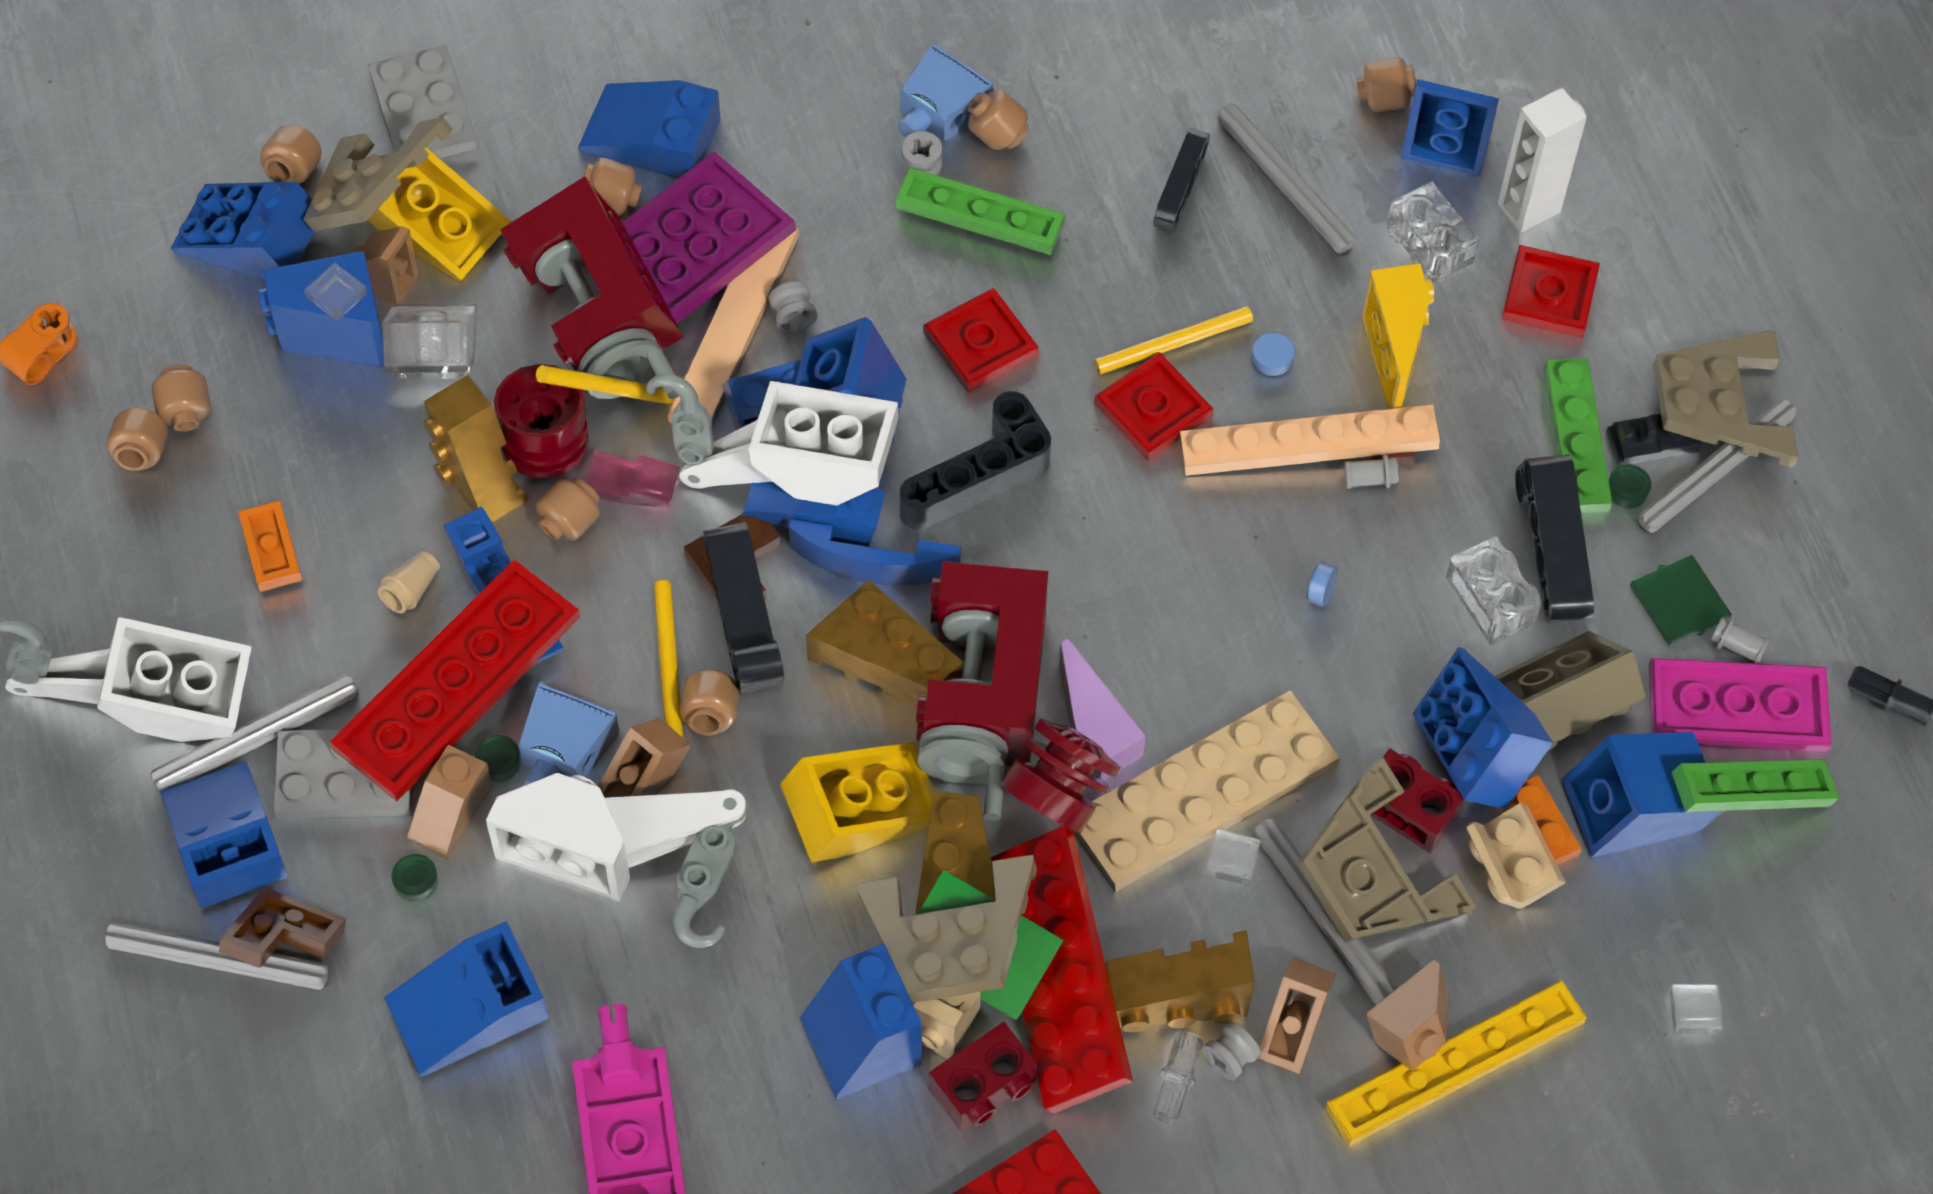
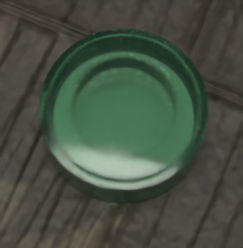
[1608,464,1651,509]
[475,735,521,782]
[391,854,439,902]

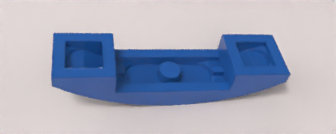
[444,506,564,666]
[789,519,961,586]

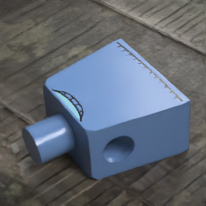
[898,44,993,141]
[519,683,619,785]

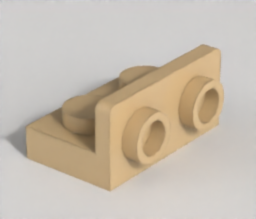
[1466,803,1566,909]

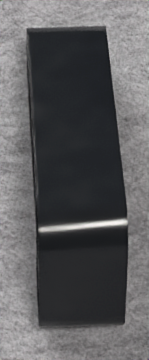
[900,391,1051,530]
[1515,454,1594,624]
[703,522,784,695]

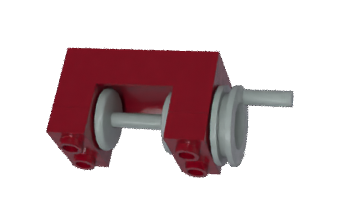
[500,176,685,399]
[916,561,1049,821]

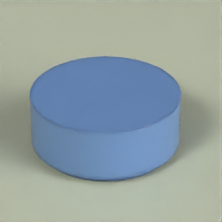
[1252,333,1295,376]
[1307,562,1338,608]

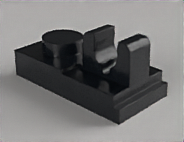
[1606,413,1703,467]

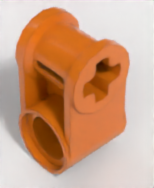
[0,303,78,385]

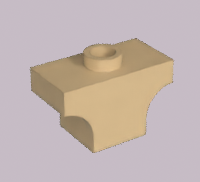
[914,992,981,1059]

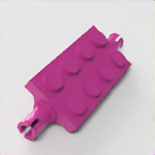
[572,1004,685,1194]

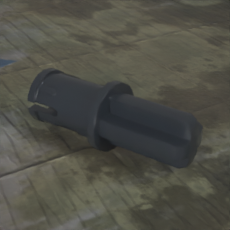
[1847,666,1933,726]

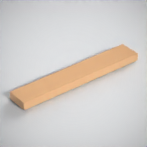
[668,227,799,425]

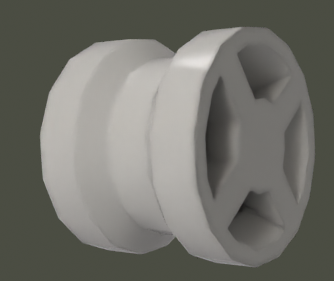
[902,131,942,176]
[769,281,817,333]
[1202,1022,1261,1081]

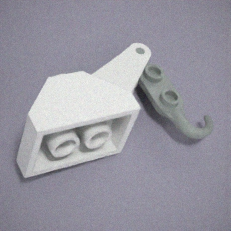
[646,374,898,506]
[0,617,252,742]
[486,773,747,948]

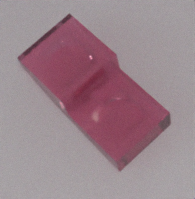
[585,450,680,507]

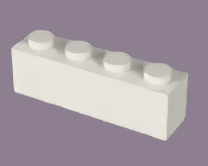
[1497,87,1587,233]

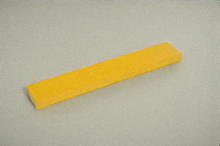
[1325,980,1587,1147]

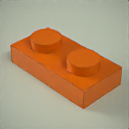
[238,500,303,592]
[1503,775,1582,865]

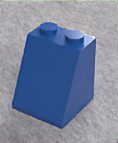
[258,251,388,367]
[795,317,907,450]
[1562,732,1724,857]
[800,943,922,1100]

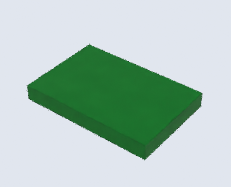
[918,869,1063,1021]

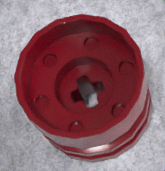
[494,364,589,479]
[1001,718,1121,833]

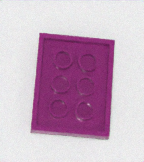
[623,151,796,324]

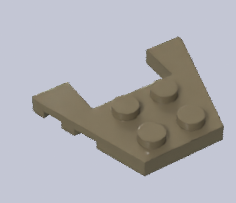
[303,117,453,231]
[1653,330,1799,467]
[1296,757,1478,942]
[856,855,1037,1003]

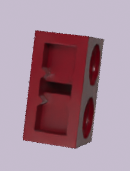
[1370,748,1464,854]
[928,1021,1037,1132]

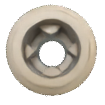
[378,551,440,613]

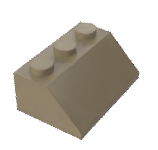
[1495,631,1647,750]

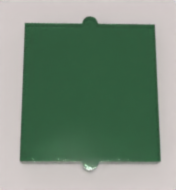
[1630,555,1732,646]

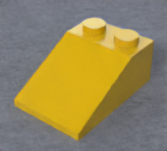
[367,147,512,282]
[1362,263,1434,409]
[780,742,934,862]

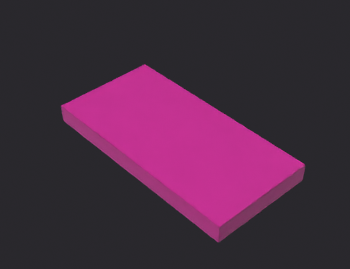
[1649,658,1832,752]

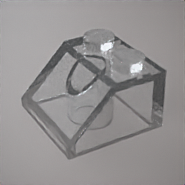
[382,304,477,379]

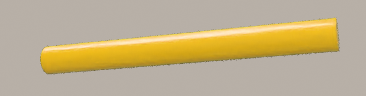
[1094,306,1253,375]
[536,365,675,405]
[654,580,683,737]

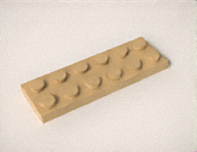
[1074,690,1340,892]

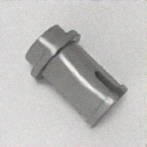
[1344,454,1399,489]
[1711,617,1770,663]

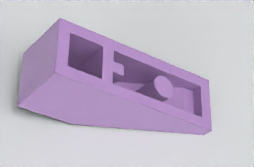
[1059,638,1146,781]

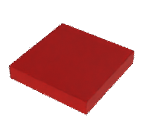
[1502,245,1600,338]
[923,287,1039,393]
[1094,352,1214,461]

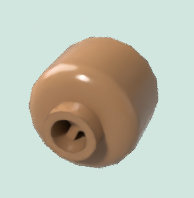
[1356,57,1416,113]
[968,89,1029,150]
[260,124,322,184]
[583,157,642,216]
[152,365,211,431]
[107,407,168,471]
[536,477,600,541]
[679,669,740,736]

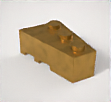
[423,375,528,523]
[806,580,963,707]
[915,790,996,914]
[1106,930,1255,1032]

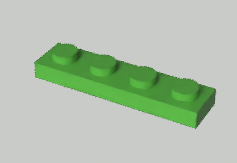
[896,168,1065,255]
[1544,358,1612,513]
[1671,759,1839,812]

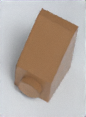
[353,226,419,307]
[597,718,692,798]
[407,745,492,859]
[1258,958,1336,1074]
[1366,959,1449,1071]

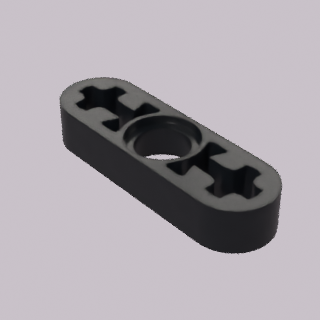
[1153,128,1210,232]

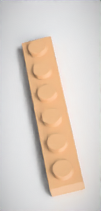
[1180,404,1440,476]

